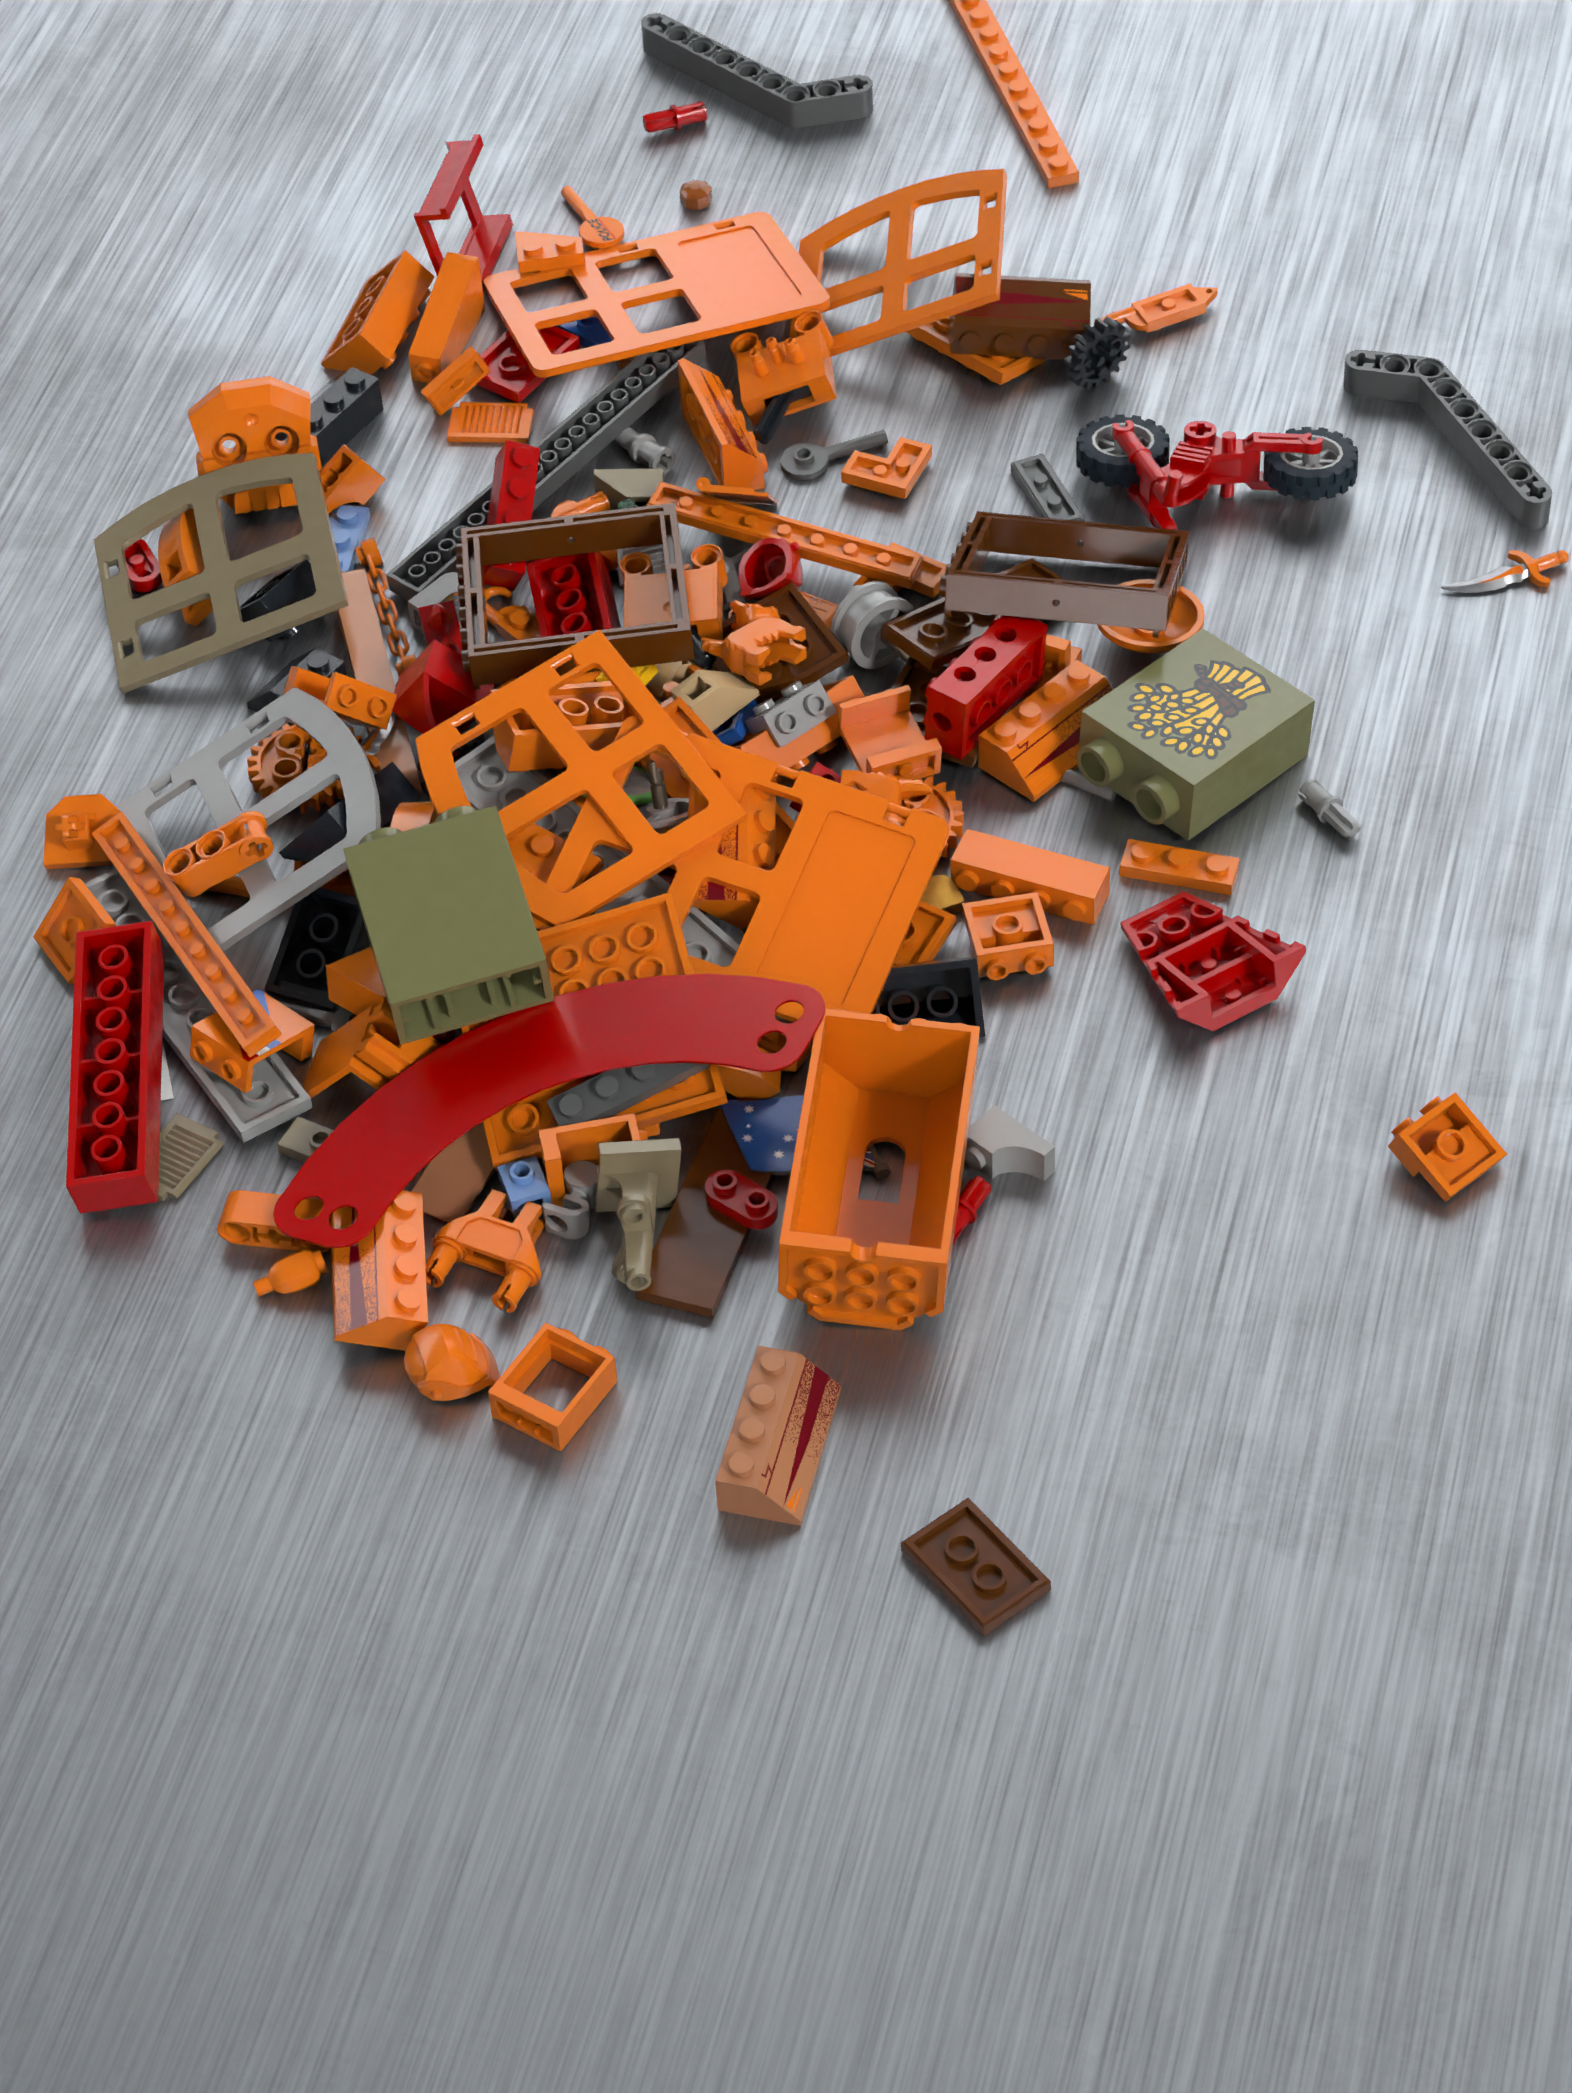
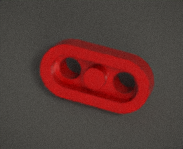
[116,539,162,593]
[705,1169,778,1230]

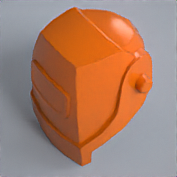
[404,1324,499,1401]

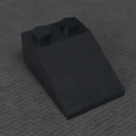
[264,887,371,1011]

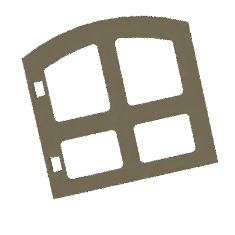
[94,453,349,694]

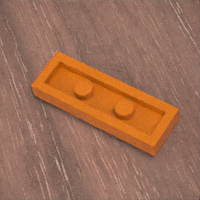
[1119,839,1240,895]

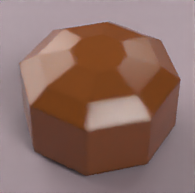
[680,180,712,210]

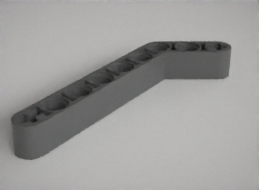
[641,13,873,128]
[1343,350,1552,529]

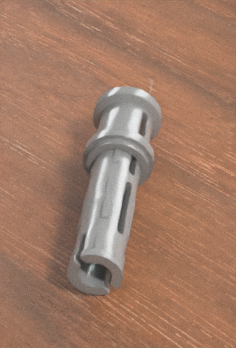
[613,427,676,474]

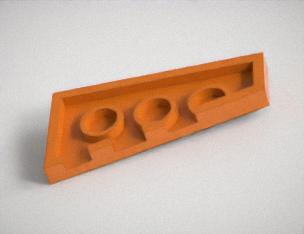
[906,317,1045,385]

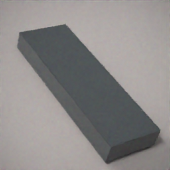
[1011,453,1085,521]

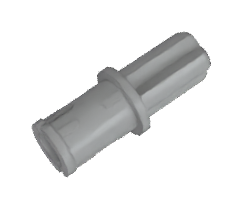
[1298,779,1361,839]

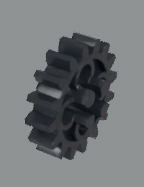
[1064,316,1131,390]

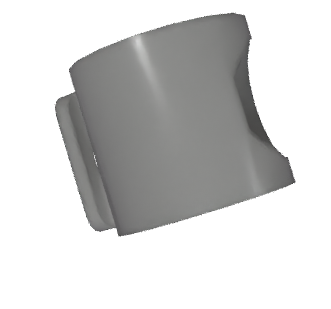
[542,1160,597,1240]

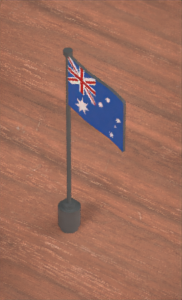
[719,927,891,1180]

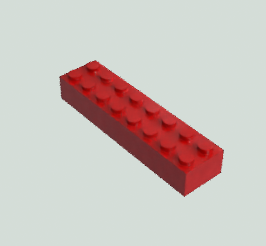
[66,920,165,1214]

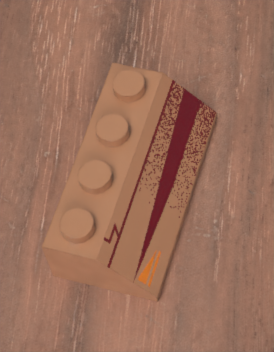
[715,1346,841,1526]

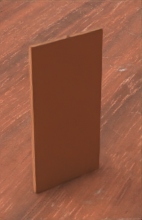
[411,1122,495,1223]

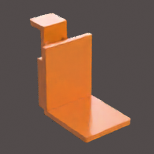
[302,1002,442,1098]

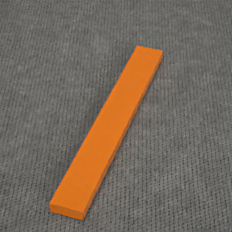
[646,481,923,589]

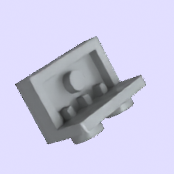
[744,680,836,748]

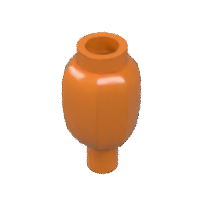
[253,1249,329,1297]

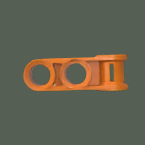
[163,811,274,897]

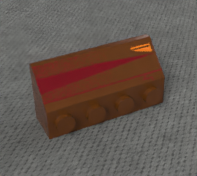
[948,273,1091,360]

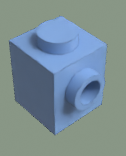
[497,1155,553,1222]

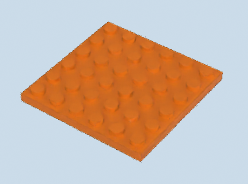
[461,892,728,1171]

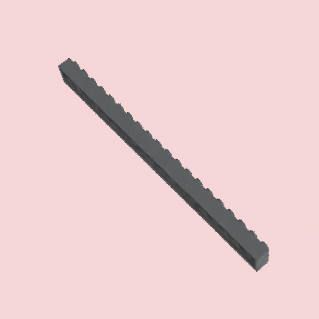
[386,326,706,601]

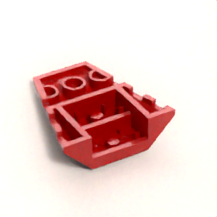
[1120,891,1306,1031]

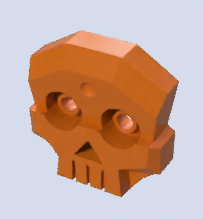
[188,376,322,514]

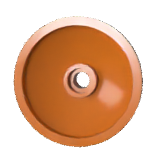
[1097,579,1205,654]

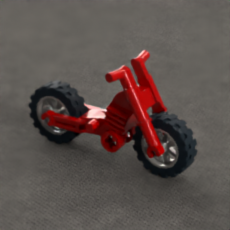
[1076,414,1358,530]

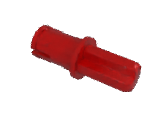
[643,101,707,133]
[953,1176,991,1245]

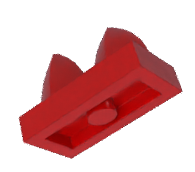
[418,600,463,654]

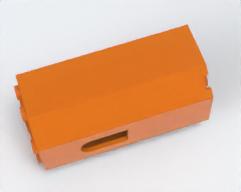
[778,1009,980,1330]

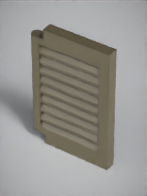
[158,1113,224,1202]

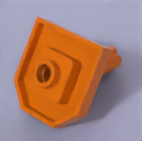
[43,794,120,870]

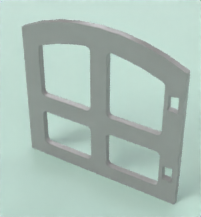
[117,687,381,951]

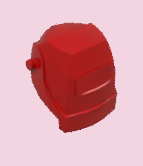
[738,537,803,600]

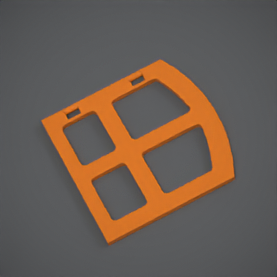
[789,169,1007,357]
[415,630,747,927]

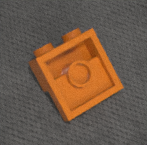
[962,892,1054,980]
[1388,1092,1507,1202]

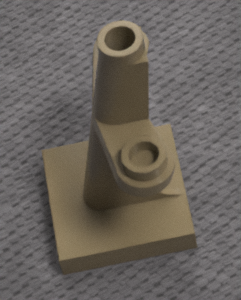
[594,1138,682,1291]

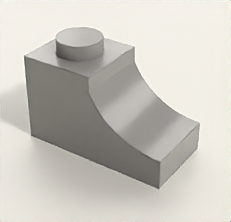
[965,1105,1055,1181]

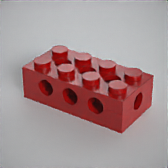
[923,615,1048,760]

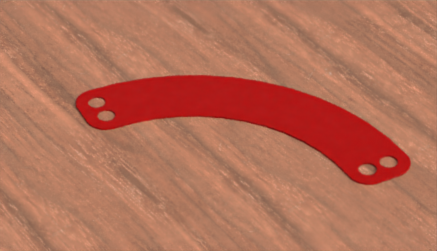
[273,974,825,1248]

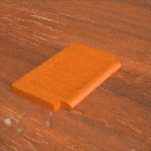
[447,402,534,443]

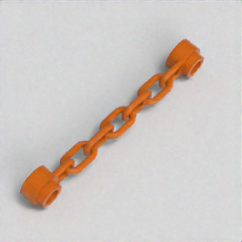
[355,537,416,676]

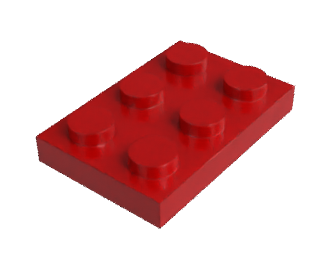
[476,326,580,403]

